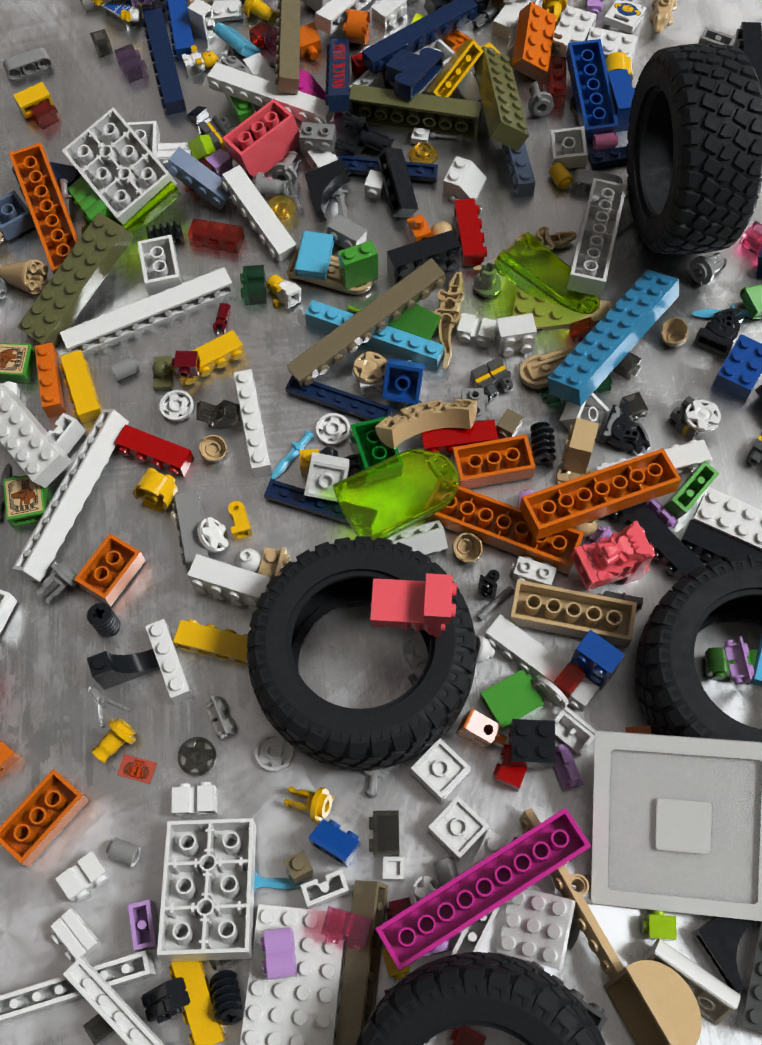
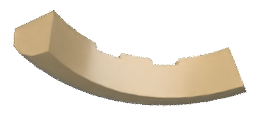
[375,399,477,449]

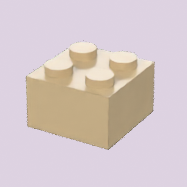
[561,418,599,474]

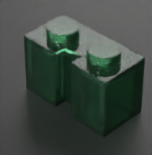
[240,265,267,305]

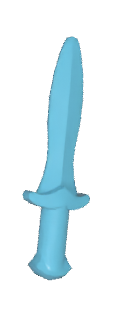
[692,304,751,318]
[271,431,314,479]
[254,871,303,893]

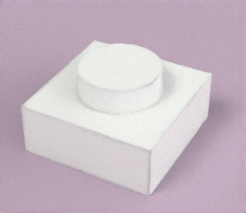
[411,127,430,146]
[382,856,405,880]

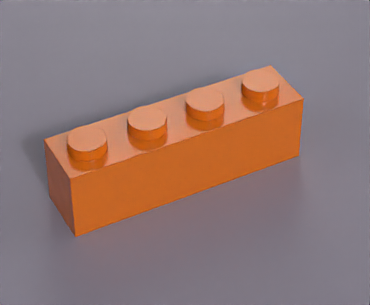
[35,342,66,418]

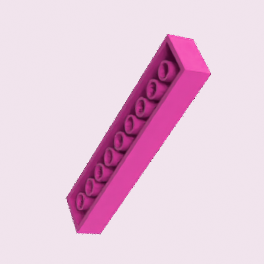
[375,807,591,972]

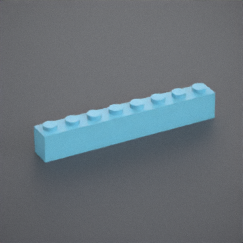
[305,300,444,371]

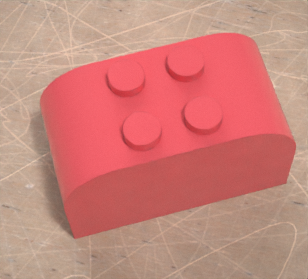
[222,99,300,177]

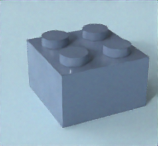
[0,190,35,241]

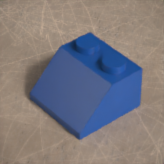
[382,358,426,404]
[308,819,361,867]

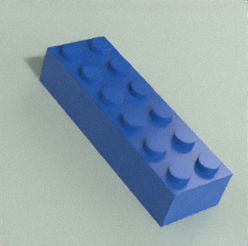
[566,39,619,140]

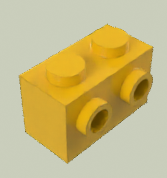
[13,82,54,119]

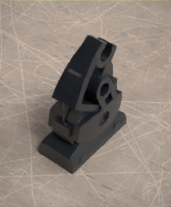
[694,308,744,356]
[597,404,650,454]

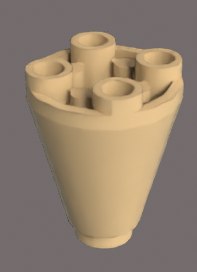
[0,259,48,295]

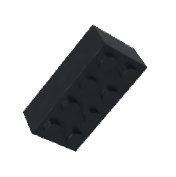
[387,230,460,286]

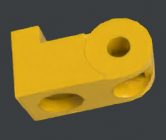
[228,501,253,541]

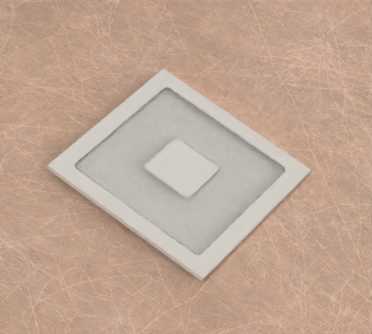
[591,731,762,921]

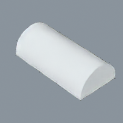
[643,938,741,1025]

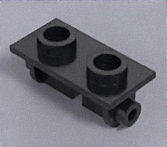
[478,570,500,600]

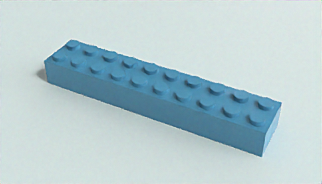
[547,269,679,406]

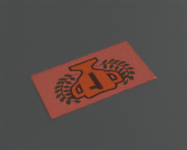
[117,754,157,784]

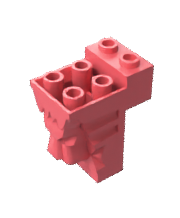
[570,521,655,591]
[370,573,457,638]

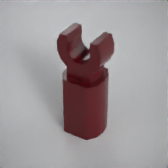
[213,303,231,334]

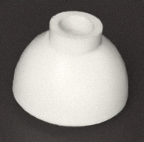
[235,548,262,572]
[475,635,495,663]

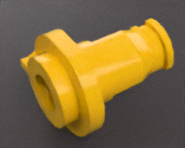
[241,0,277,24]
[542,0,567,27]
[92,718,136,763]
[284,786,334,823]

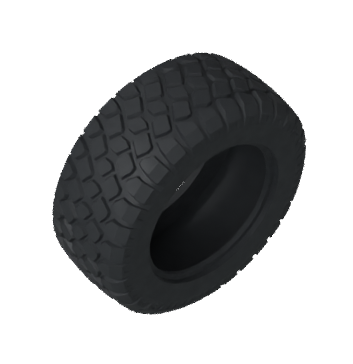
[626,43,762,255]
[247,536,476,771]
[635,554,762,742]
[355,952,606,1045]

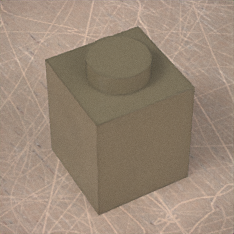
[496,409,524,439]
[284,850,313,887]

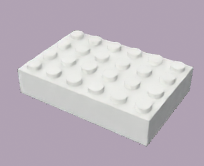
[62,107,177,227]
[157,818,256,962]
[240,904,348,1045]

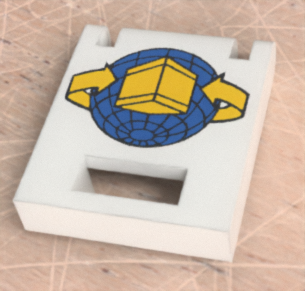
[603,0,647,34]

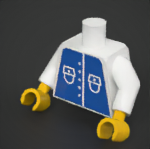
[92,0,140,30]

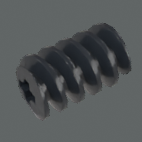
[146,220,184,243]
[530,422,556,464]
[87,603,121,637]
[210,970,244,1025]

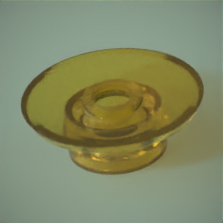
[409,142,438,164]
[267,195,296,221]

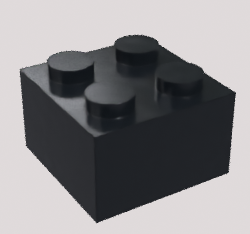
[510,719,555,769]

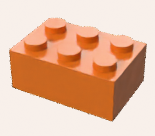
[74,533,146,607]

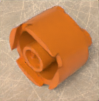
[343,9,370,45]

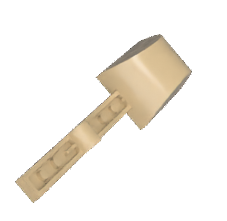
[519,808,702,1045]

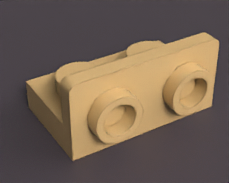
[258,547,290,579]

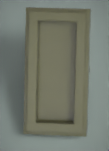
[152,356,172,391]

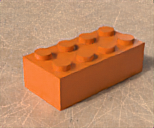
[511,2,557,81]
[452,434,536,489]
[0,769,89,867]

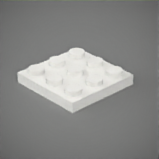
[497,889,576,971]

